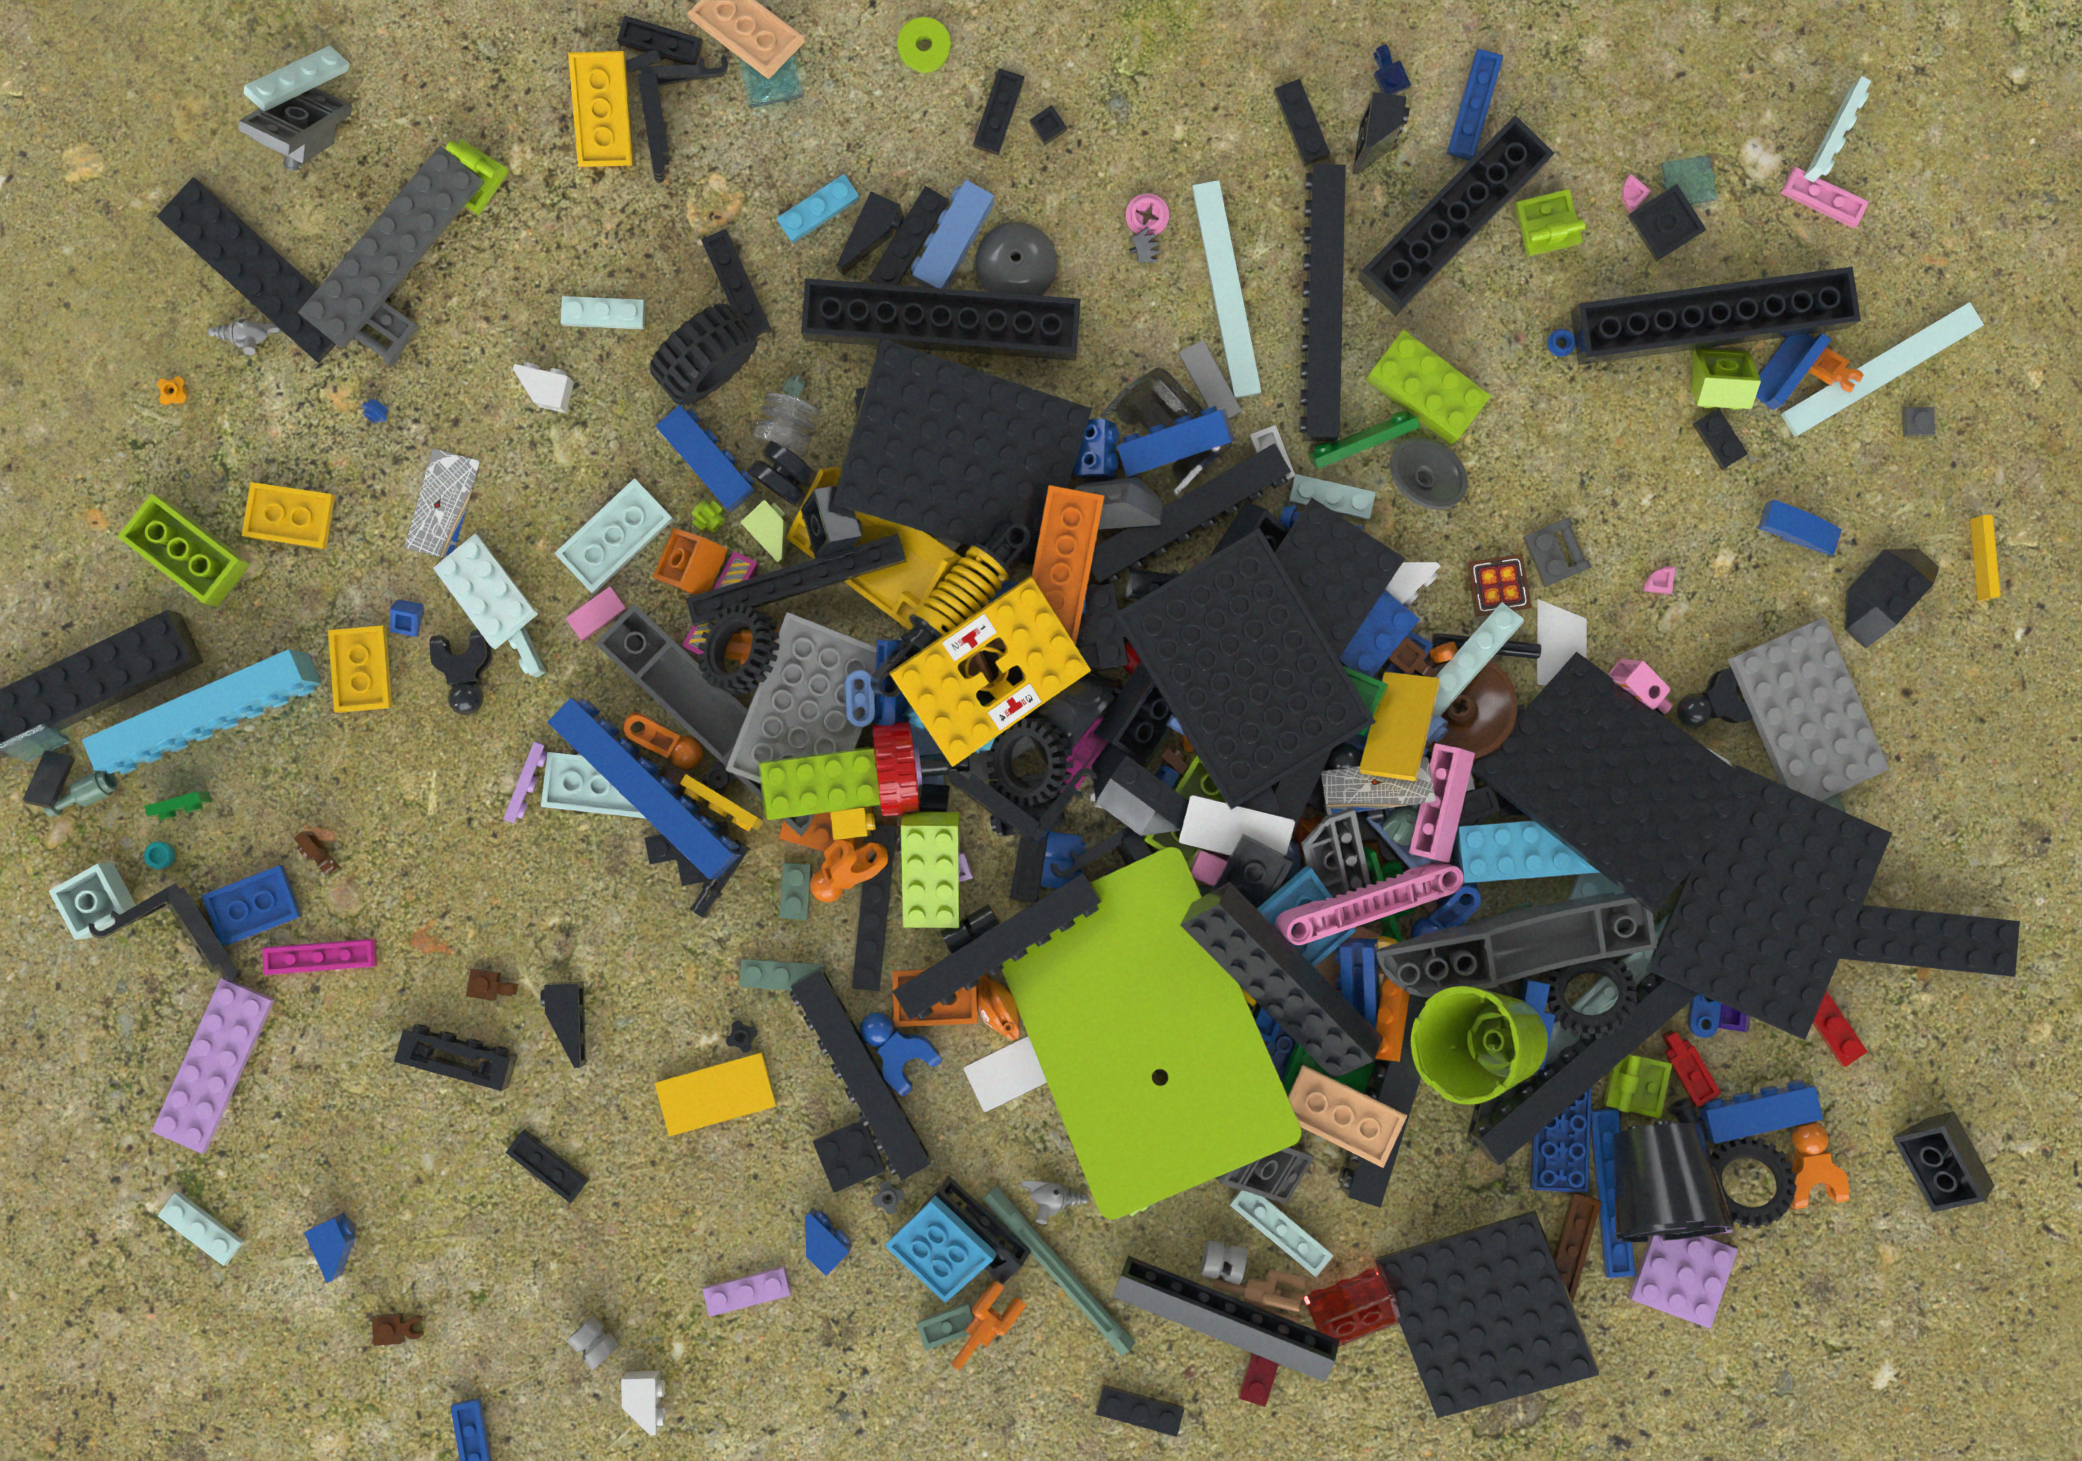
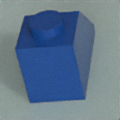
[304,1213,355,1283]

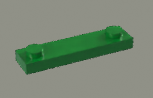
[1308,411,1420,469]

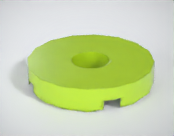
[897,17,951,73]

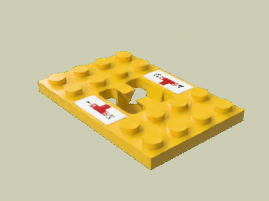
[889,576,1091,767]

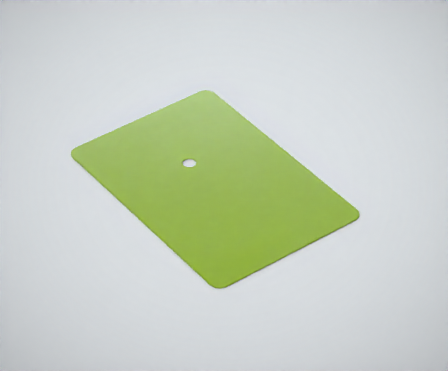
[1002,847,1302,1220]

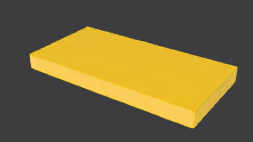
[568,51,634,167]
[1359,672,1440,781]
[654,1052,777,1137]

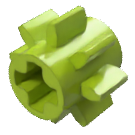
[691,500,726,534]

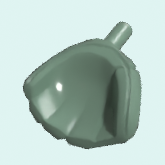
[1382,803,1421,846]

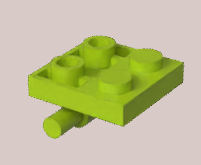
[446,139,509,216]
[1514,189,1585,257]
[1603,1054,1672,1118]

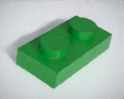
[144,791,212,821]

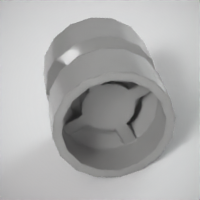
[1200,1239,1247,1285]
[566,1315,620,1370]

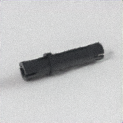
[689,839,750,918]

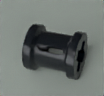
[1667,1097,1704,1127]

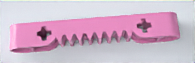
[1275,860,1464,945]

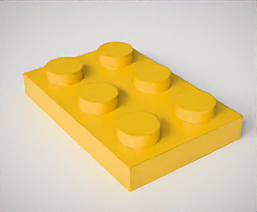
[241,482,335,549]
[328,625,392,713]
[680,774,763,832]

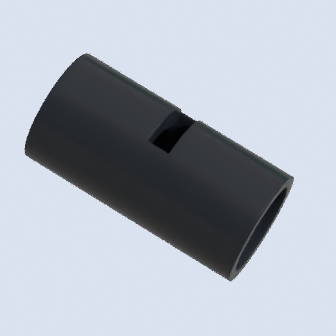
[940,904,1000,953]

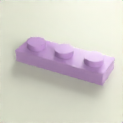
[503,741,547,823]
[702,1266,791,1317]

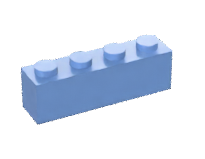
[911,179,995,289]

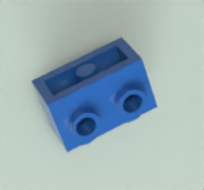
[1073,418,1119,480]

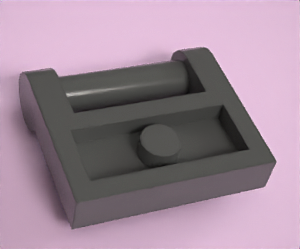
[352,302,419,366]
[1523,517,1592,587]

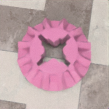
[1126,193,1169,235]

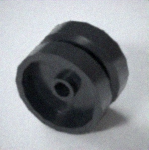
[748,440,817,507]

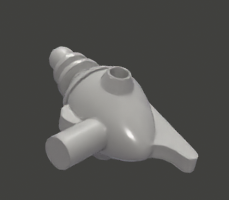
[208,318,280,355]
[1020,1181,1089,1224]

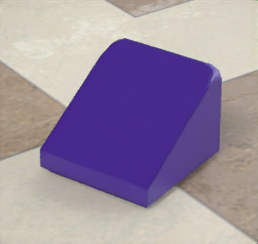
[1718,1004,1751,1032]

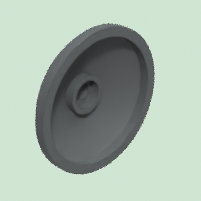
[976,222,1057,296]
[1390,437,1468,510]

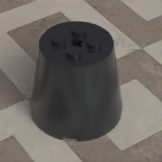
[1613,1120,1734,1243]

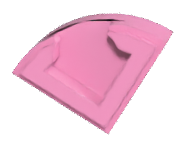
[1622,174,1651,213]
[1642,566,1675,595]

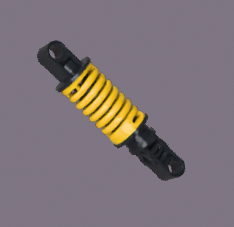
[870,523,1030,697]

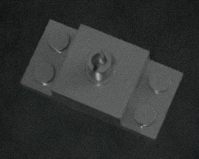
[238,87,352,171]
[1215,1146,1314,1204]

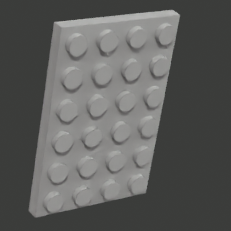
[725,612,877,783]
[1728,617,1889,801]

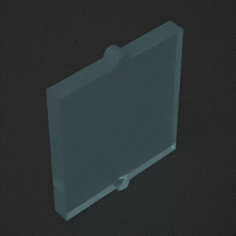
[1661,155,1717,204]
[0,724,70,762]

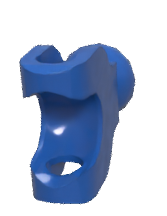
[1411,883,1481,938]
[859,1012,943,1096]

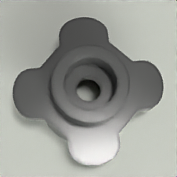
[872,1181,905,1214]

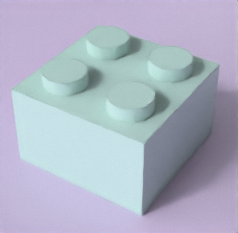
[49,863,136,940]

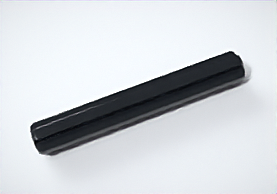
[1431,633,1541,659]

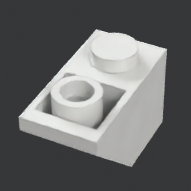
[513,362,574,413]
[1385,562,1440,607]
[621,1371,666,1436]

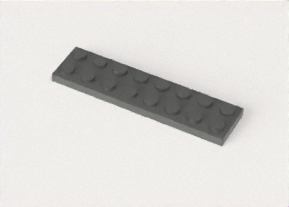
[298,146,484,349]

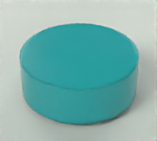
[144,842,176,869]

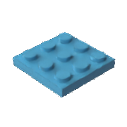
[1257,866,1356,967]
[885,1196,997,1303]

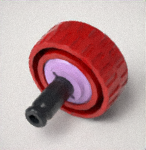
[873,722,970,816]

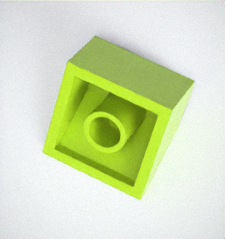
[1692,348,1761,410]

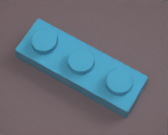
[776,174,860,244]

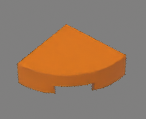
[1429,642,1458,663]

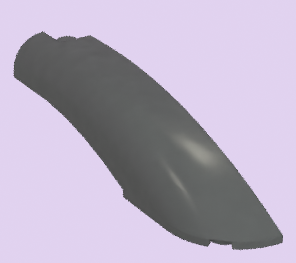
[595,604,814,837]
[1375,892,1657,998]

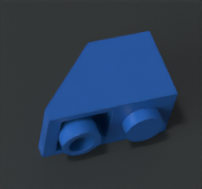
[805,1208,852,1276]

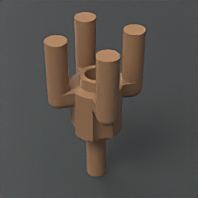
[1213,1270,1306,1323]

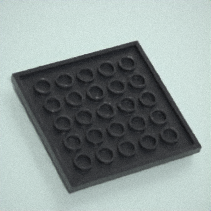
[1375,1210,1599,1418]

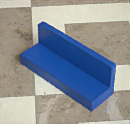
[1756,333,1832,410]
[874,639,908,726]

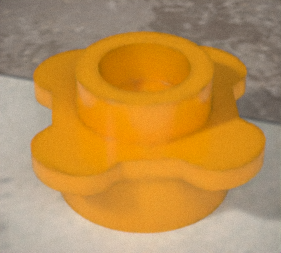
[157,376,187,406]

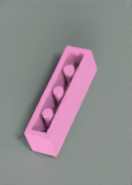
[1409,743,1475,863]

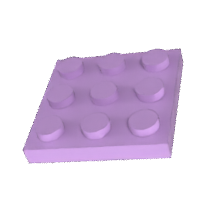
[1629,1236,1738,1329]

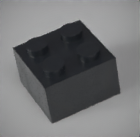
[801,486,862,558]

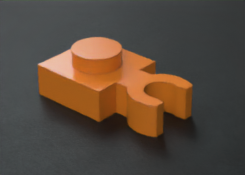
[1808,347,1864,393]

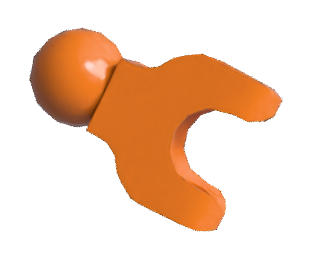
[623,712,704,770]
[810,839,888,903]
[1791,1121,1849,1210]

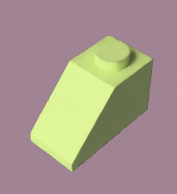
[740,500,787,566]

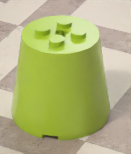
[1411,986,1548,1105]

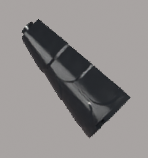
[982,644,1123,765]

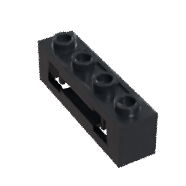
[394,1024,518,1091]
[920,1176,1031,1285]

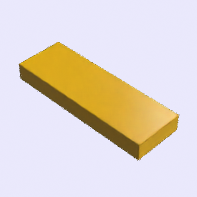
[1970,515,2001,600]

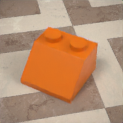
[652,528,728,595]

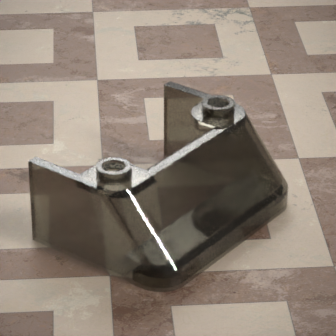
[1100,367,1232,496]

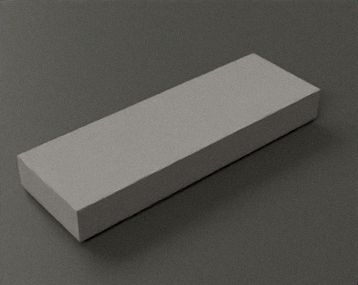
[1178,340,1242,419]

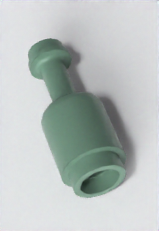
[43,771,118,817]

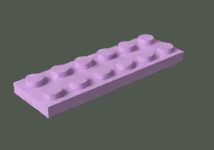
[152,978,275,1154]

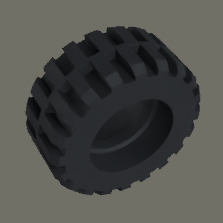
[650,303,757,406]

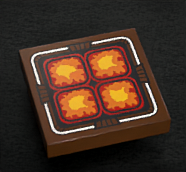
[1466,554,1532,617]

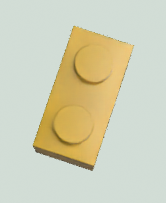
[830,808,876,840]

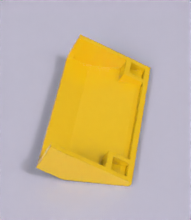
[786,466,962,630]

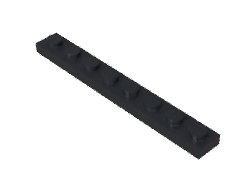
[686,533,907,626]

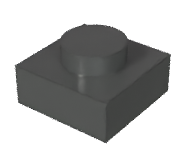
[1902,407,1935,437]

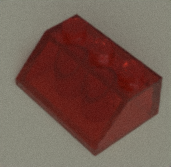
[1303,1266,1400,1347]

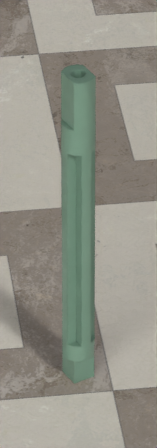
[982,1186,1136,1356]

